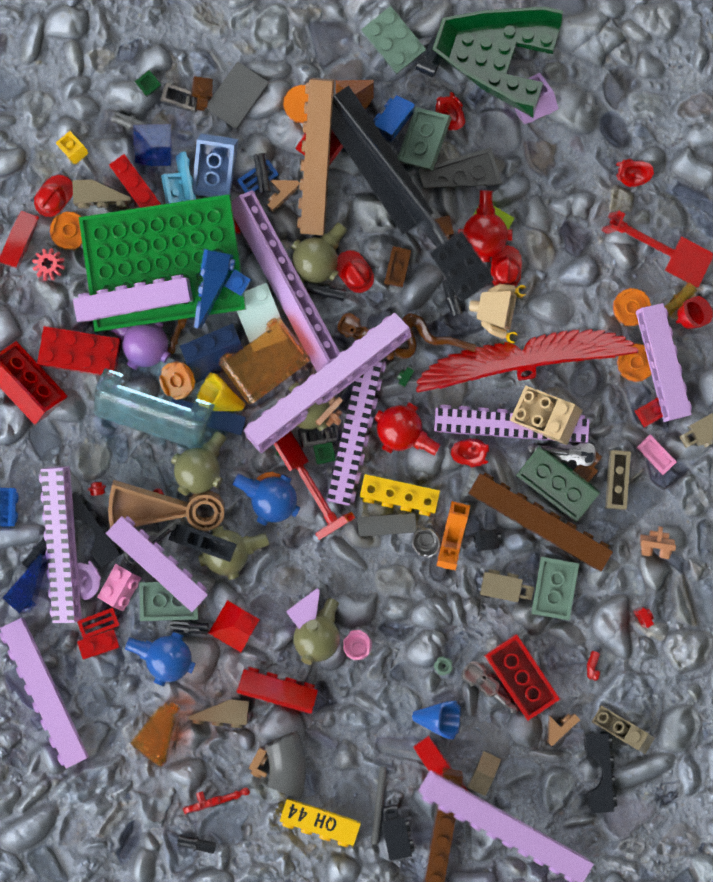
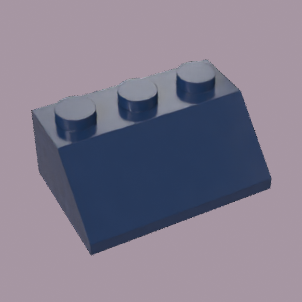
[180,323,248,383]

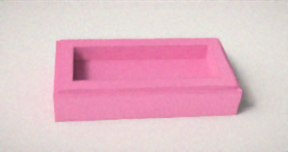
[636,434,677,475]

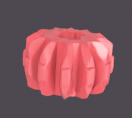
[32,248,65,281]

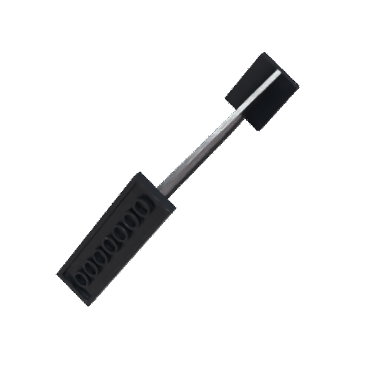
[331,85,494,302]

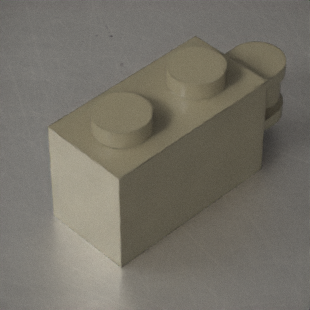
[679,413,713,448]
[479,569,534,602]

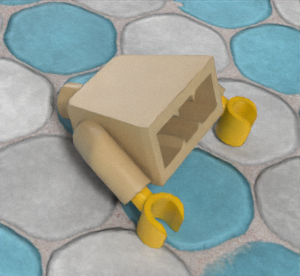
[469,284,526,343]

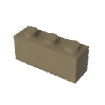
[605,450,631,510]

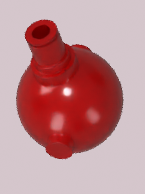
[458,190,512,262]
[374,402,441,456]

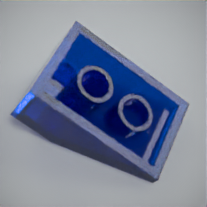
[2,554,48,614]

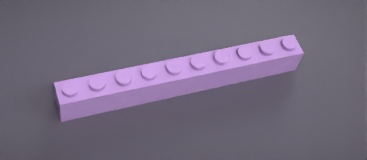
[232,190,340,372]
[244,313,411,453]
[418,770,594,882]

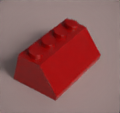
[0,341,68,425]
[236,666,318,714]

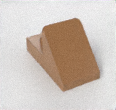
[267,180,300,213]
[548,713,580,746]

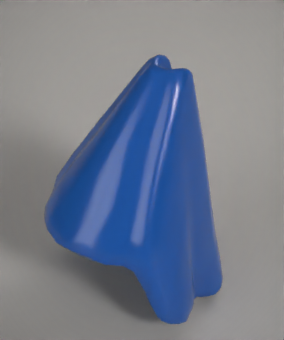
[412,701,461,739]

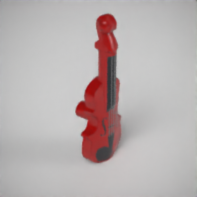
[183,787,250,815]

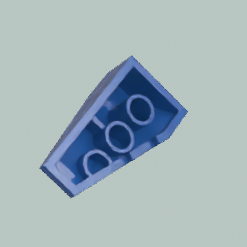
[194,249,235,329]

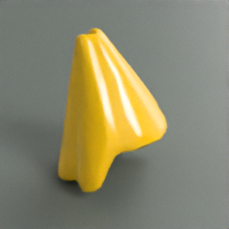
[196,372,246,411]

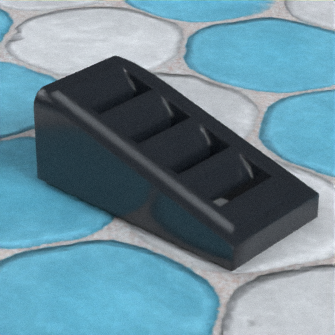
[158,83,197,113]
[298,423,341,449]

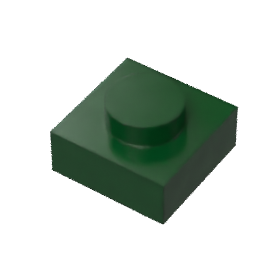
[134,70,161,97]
[397,367,414,388]
[313,442,336,465]

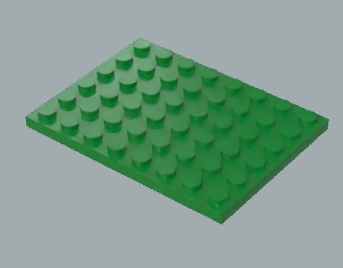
[79,194,247,332]

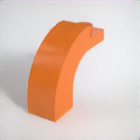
[437,501,470,570]

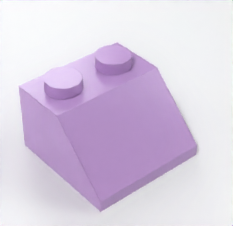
[514,73,559,125]
[286,588,320,629]

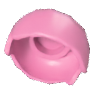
[343,630,372,660]

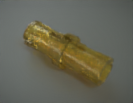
[664,282,697,317]

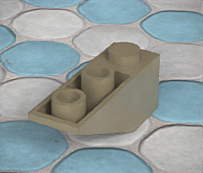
[72,179,132,209]
[188,699,249,728]
[591,705,655,754]

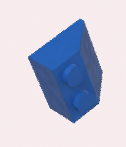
[373,95,415,142]

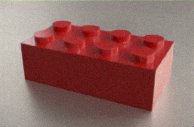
[37,326,122,378]
[484,634,560,721]

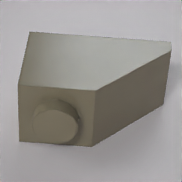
[467,751,501,796]

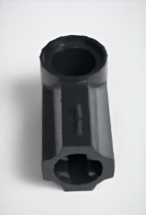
[415,37,441,78]

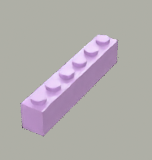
[73,275,193,322]
[636,303,692,422]
[106,516,208,612]

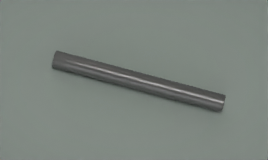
[371,766,387,845]

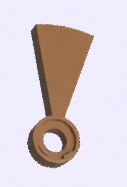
[108,480,225,531]

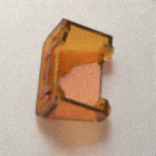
[218,317,311,404]
[130,702,181,767]

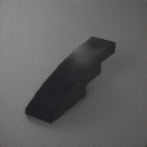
[168,524,237,562]

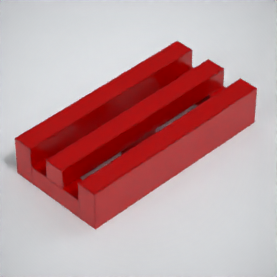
[77,607,120,639]

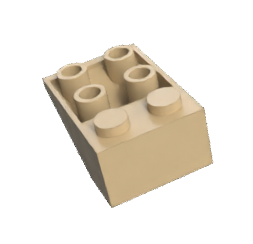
[510,385,583,445]

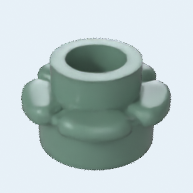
[434,656,453,676]

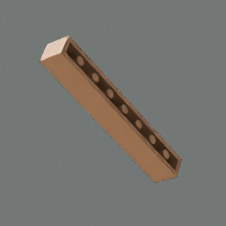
[297,78,334,235]

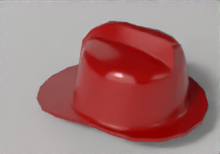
[34,175,73,217]
[491,245,522,287]
[336,250,374,293]
[676,296,713,329]

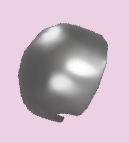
[412,528,441,558]

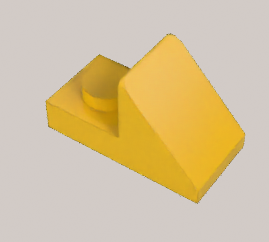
[56,131,88,165]

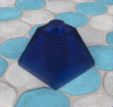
[133,124,173,166]

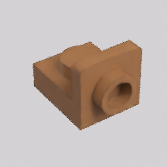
[248,747,268,778]

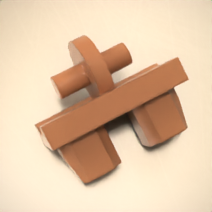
[315,397,343,427]
[639,526,676,559]

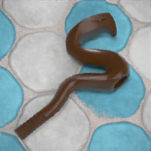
[392,313,476,359]

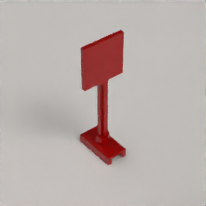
[601,210,713,288]
[273,431,356,540]

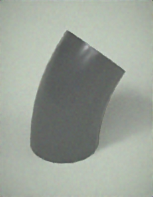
[265,731,306,799]

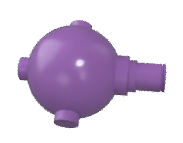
[111,322,171,370]

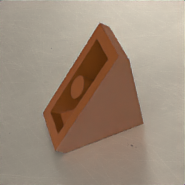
[336,80,374,109]

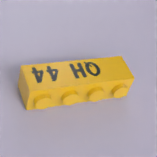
[280,797,361,847]

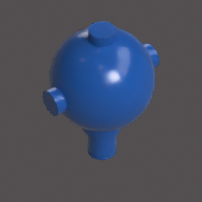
[232,473,300,526]
[125,632,196,686]

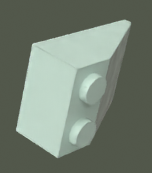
[237,283,289,352]

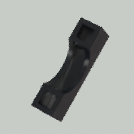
[72,492,122,568]
[583,733,617,814]

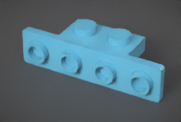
[161,152,196,204]

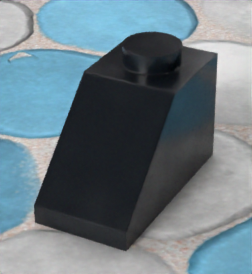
[473,529,502,552]

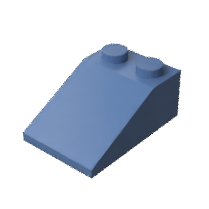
[192,134,238,197]

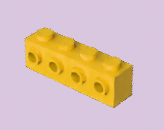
[360,474,440,516]

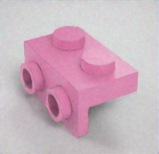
[97,564,141,611]

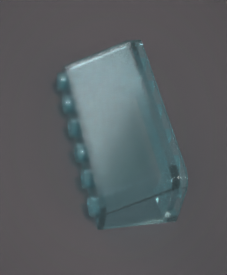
[94,368,215,448]

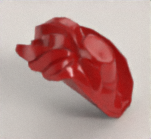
[435,92,465,130]
[616,159,654,187]
[451,439,489,468]

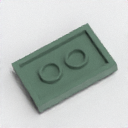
[361,6,426,75]
[398,107,452,171]
[531,557,579,621]
[139,581,198,621]

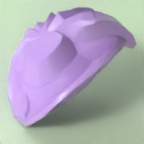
[77,561,101,600]

